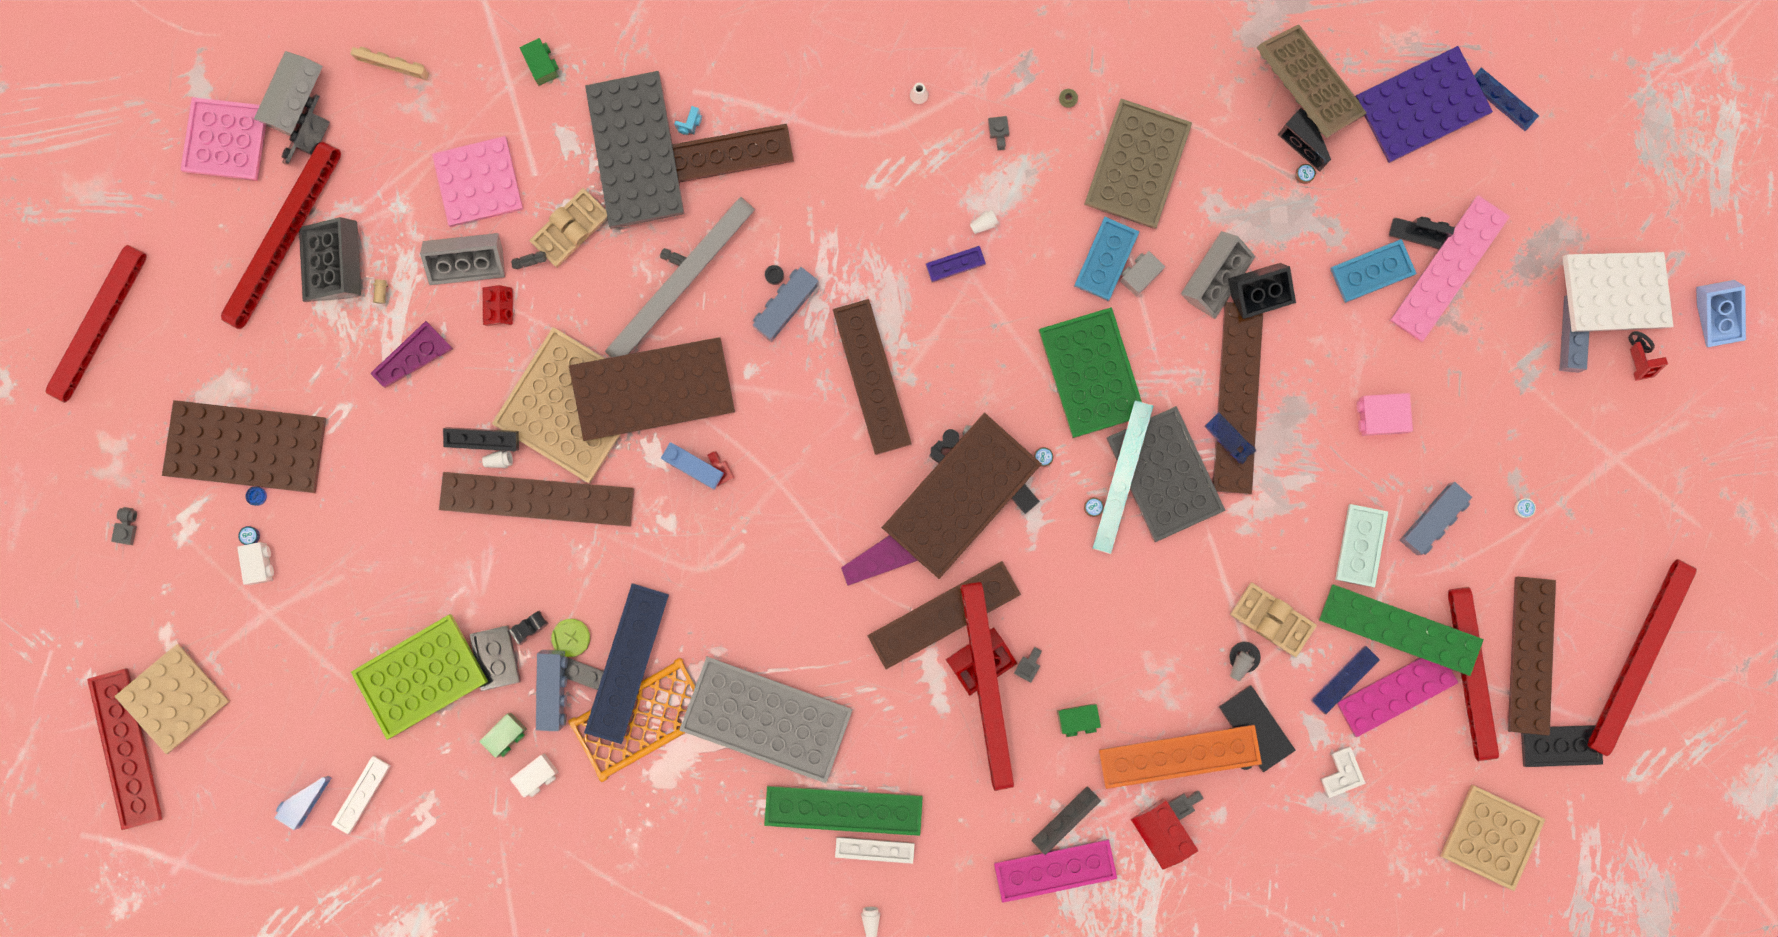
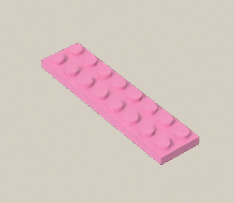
[1390,195,1510,342]

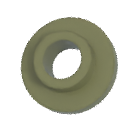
[1059,89,1078,108]

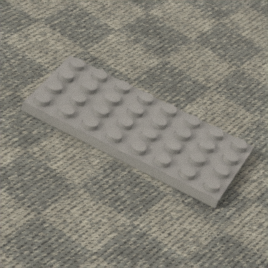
[679,656,853,783]

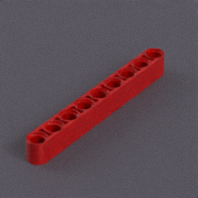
[45,245,147,403]
[1448,587,1499,761]

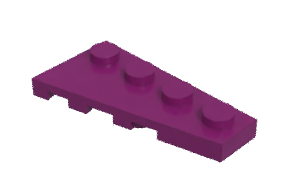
[370,321,453,388]
[841,535,918,586]

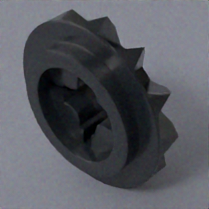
[1229,642,1261,673]

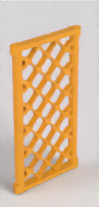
[568,658,695,782]

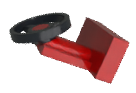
[1628,331,1668,381]

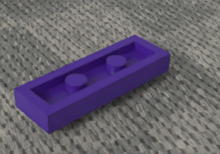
[926,246,986,282]

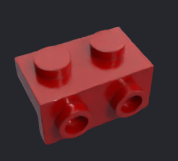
[483,285,513,326]

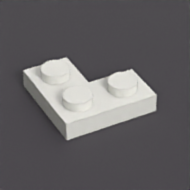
[1320,746,1366,798]

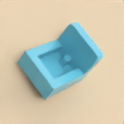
[674,106,702,135]

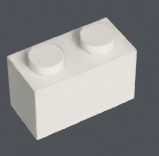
[237,542,274,585]
[510,754,558,798]

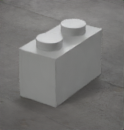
[1120,251,1165,297]

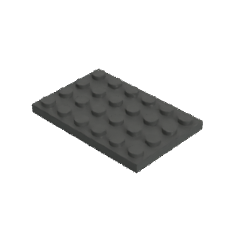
[1106,406,1226,542]

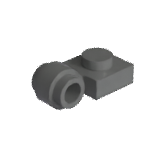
[111,507,137,545]

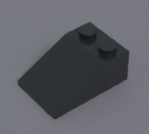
[1278,108,1331,172]

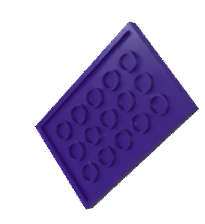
[1355,46,1493,163]

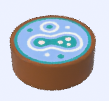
[1295,164,1316,184]
[1034,447,1053,467]
[1084,498,1104,517]

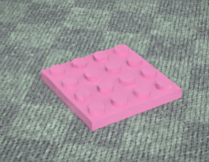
[181,97,266,181]
[432,136,523,227]

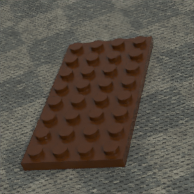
[568,337,735,441]
[162,400,326,493]
[881,412,1042,579]

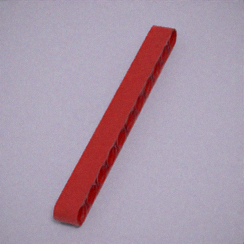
[221,142,341,329]
[1587,559,1697,756]
[961,582,1014,791]

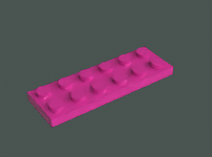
[1336,658,1458,737]
[994,839,1117,903]

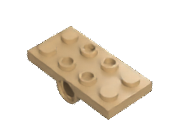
[529,188,608,268]
[1230,582,1317,658]

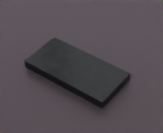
[1219,685,1296,772]
[1521,725,1603,767]

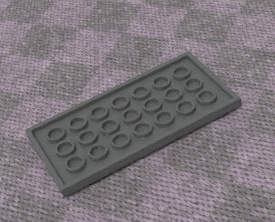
[585,71,685,229]

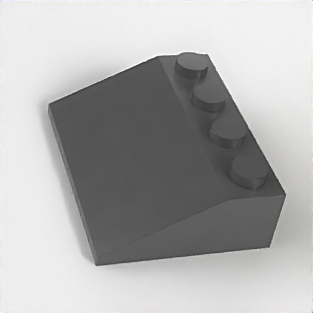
[299,217,361,302]

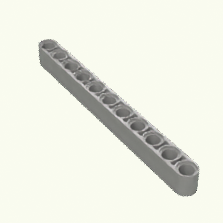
[605,197,755,357]

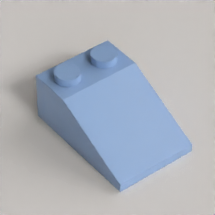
[1696,280,1746,347]

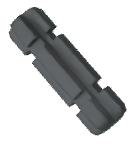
[660,248,687,266]
[511,251,547,269]

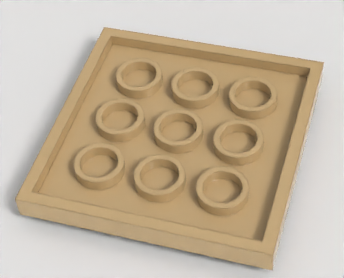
[115,644,230,754]
[1440,785,1546,891]

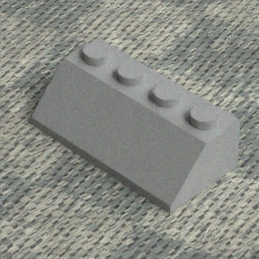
[254,51,323,136]
[1181,231,1256,319]
[420,233,505,285]

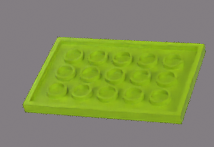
[351,614,488,740]

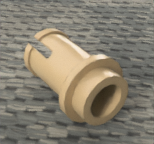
[373,279,388,304]

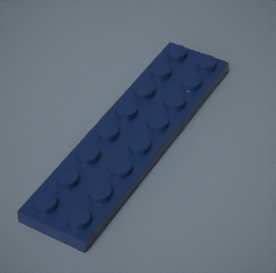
[584,583,669,744]

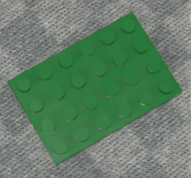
[1038,307,1142,439]

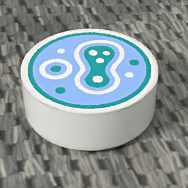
[1514,498,1536,518]

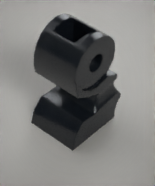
[929,429,959,463]
[508,611,548,645]

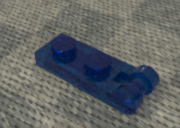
[1204,413,1256,464]

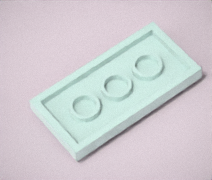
[1335,504,1388,587]

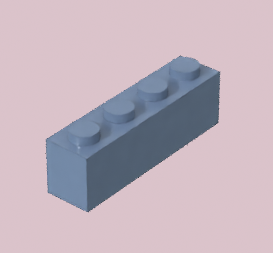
[753,267,819,342]
[1559,295,1589,373]
[1400,482,1472,555]
[536,650,568,731]

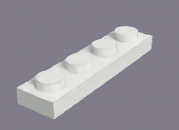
[331,756,391,834]
[835,837,915,864]

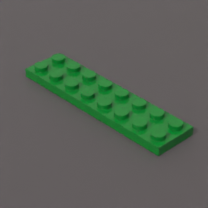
[1319,584,1484,676]
[764,786,923,836]

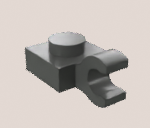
[988,116,1009,150]
[1014,647,1042,683]
[1168,791,1204,820]

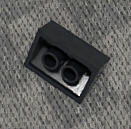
[1228,263,1296,319]

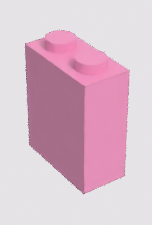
[1357,393,1413,436]

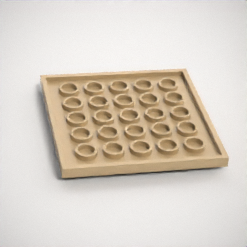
[492,327,621,484]

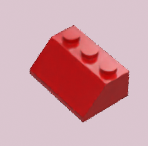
[945,627,1017,696]
[1130,799,1198,870]

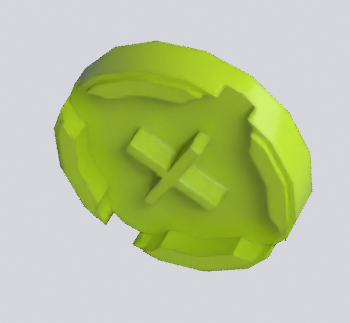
[551,619,590,657]

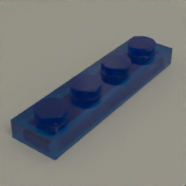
[1474,67,1539,131]
[1311,646,1380,714]

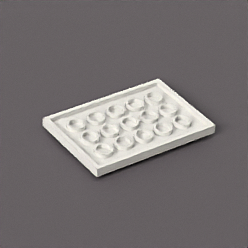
[1562,252,1674,332]

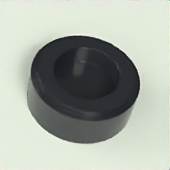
[765,265,784,285]

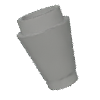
[1230,651,1255,681]

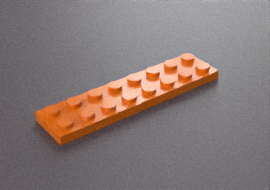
[1099,725,1262,789]

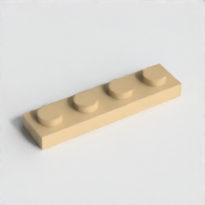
[350,47,429,80]

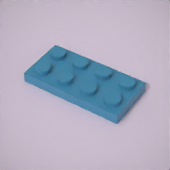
[1074,217,1139,301]
[1330,239,1417,303]

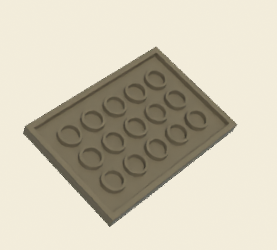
[1257,25,1367,138]
[1084,99,1192,229]

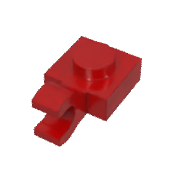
[707,451,735,486]

